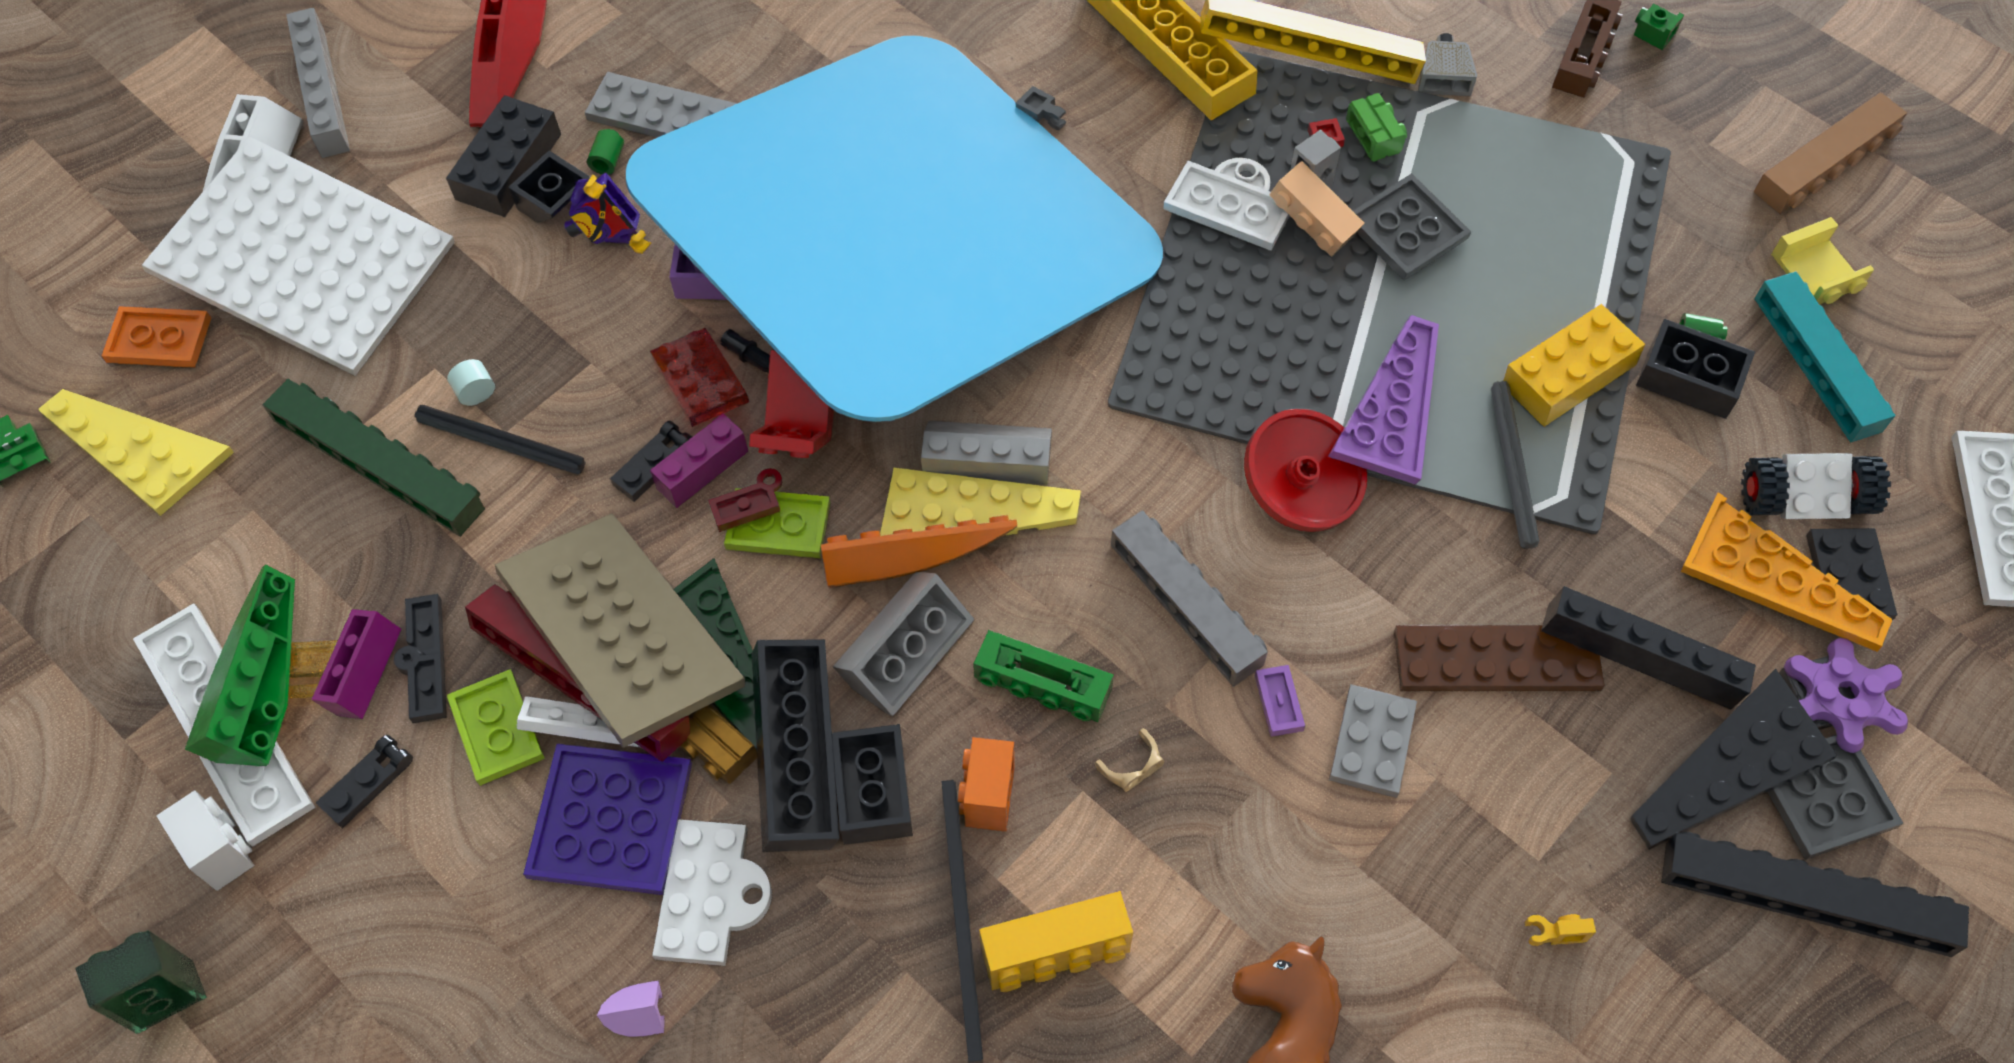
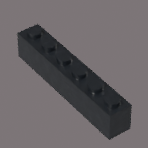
[1541,586,1756,710]

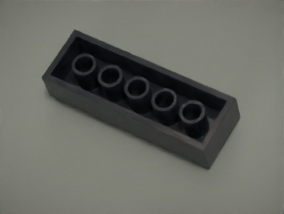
[751,639,839,852]

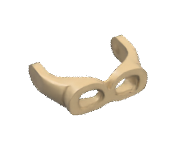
[1095,728,1164,792]

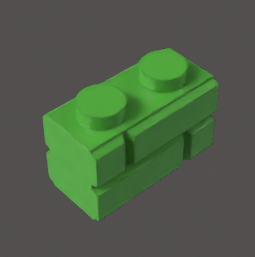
[1346,93,1407,162]

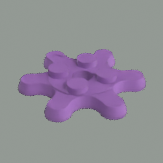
[1784,638,1908,753]

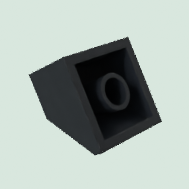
[508,151,590,223]

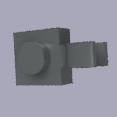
[1016,86,1066,130]

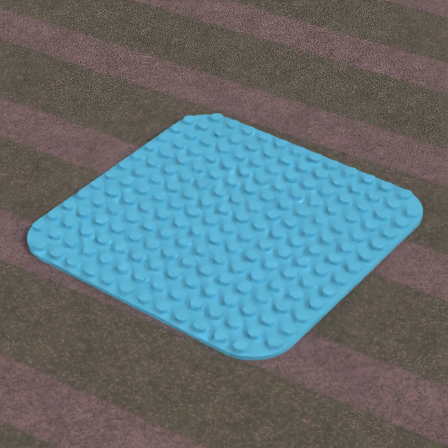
[626,36,1163,422]

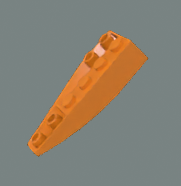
[821,515,1017,588]

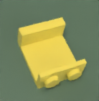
[1771,217,1874,305]

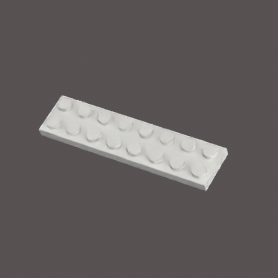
[133,604,316,847]

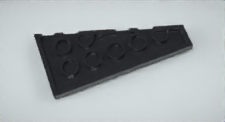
[1630,669,1837,849]

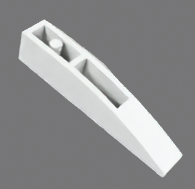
[203,94,303,191]

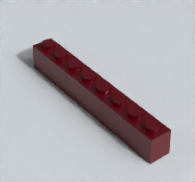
[465,584,690,762]

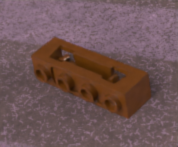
[1552,0,1623,98]

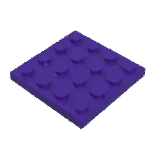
[523,744,692,895]

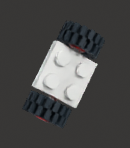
[1741,453,1891,519]

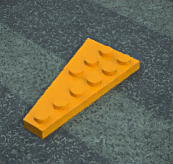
[1681,492,1892,652]

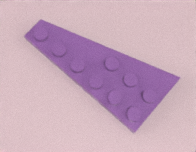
[1328,315,1439,485]

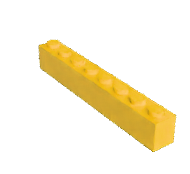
[1200,0,1426,84]

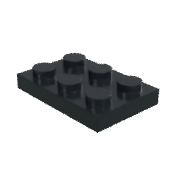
[1806,528,1897,621]

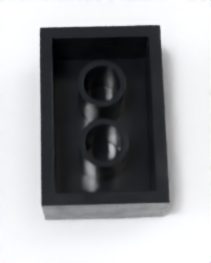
[1636,319,1755,419]
[832,724,913,845]

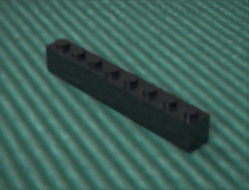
[1661,832,1969,957]

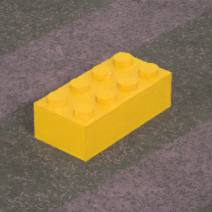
[1503,304,1645,427]
[979,891,1133,992]

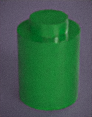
[586,129,624,175]
[1679,313,1728,340]

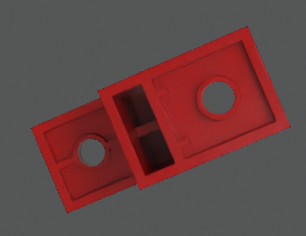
[749,349,834,458]

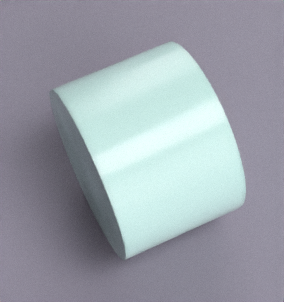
[447,359,495,406]

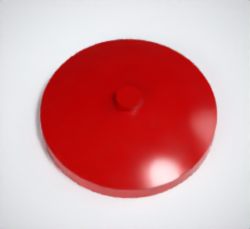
[1244,409,1367,532]

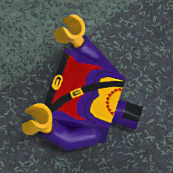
[564,173,651,254]

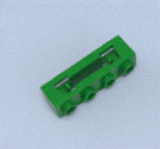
[973,630,1114,722]

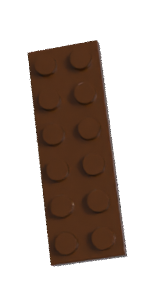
[1394,625,1605,691]

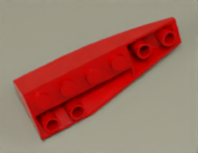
[469,0,547,127]

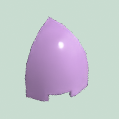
[597,981,665,1037]

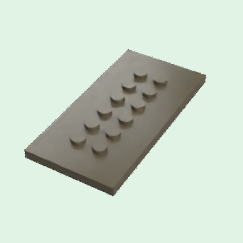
[495,513,745,748]

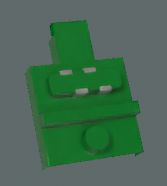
[0,415,51,487]

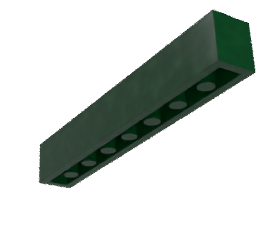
[262,379,485,537]

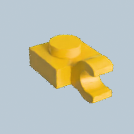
[1525,914,1596,946]

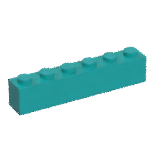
[1754,271,1896,443]

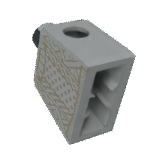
[1418,33,1477,96]

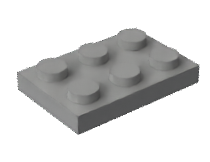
[1329,684,1417,798]

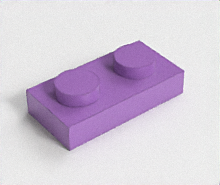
[1255,665,1305,737]

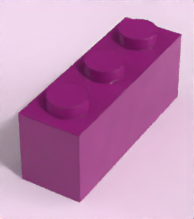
[650,413,749,508]
[311,609,402,719]

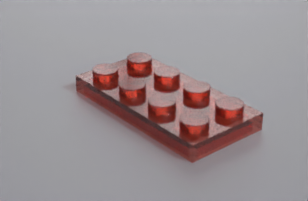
[650,328,750,427]

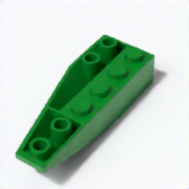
[185,565,295,766]

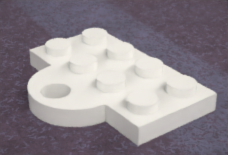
[1163,158,1290,251]
[652,819,772,966]

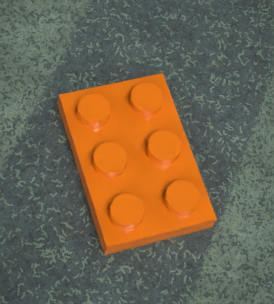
[101,306,211,368]

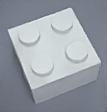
[157,790,255,891]

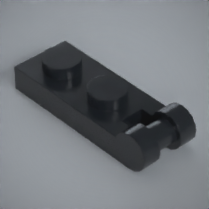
[610,420,692,502]
[316,735,413,829]

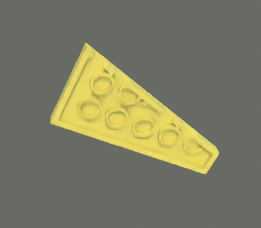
[38,389,234,516]
[880,468,1081,536]

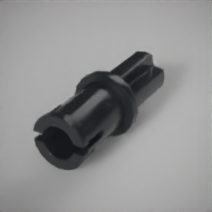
[720,329,770,373]

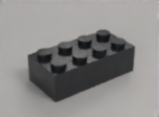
[446,95,561,217]

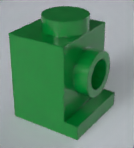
[1634,3,1684,50]

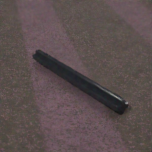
[414,405,586,474]

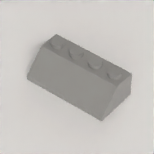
[921,421,1052,485]
[833,571,974,716]

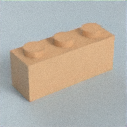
[1269,161,1365,257]

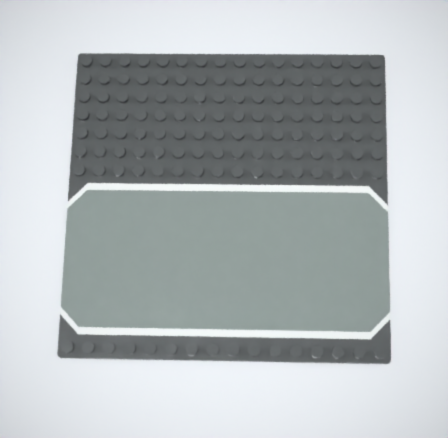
[1108,50,1671,534]

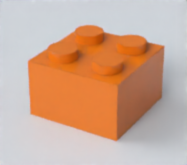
[958,737,1015,832]

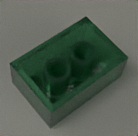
[75,930,207,1034]

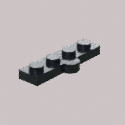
[394,594,447,723]

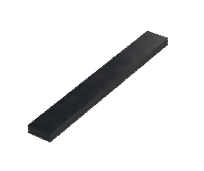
[942,780,983,1063]

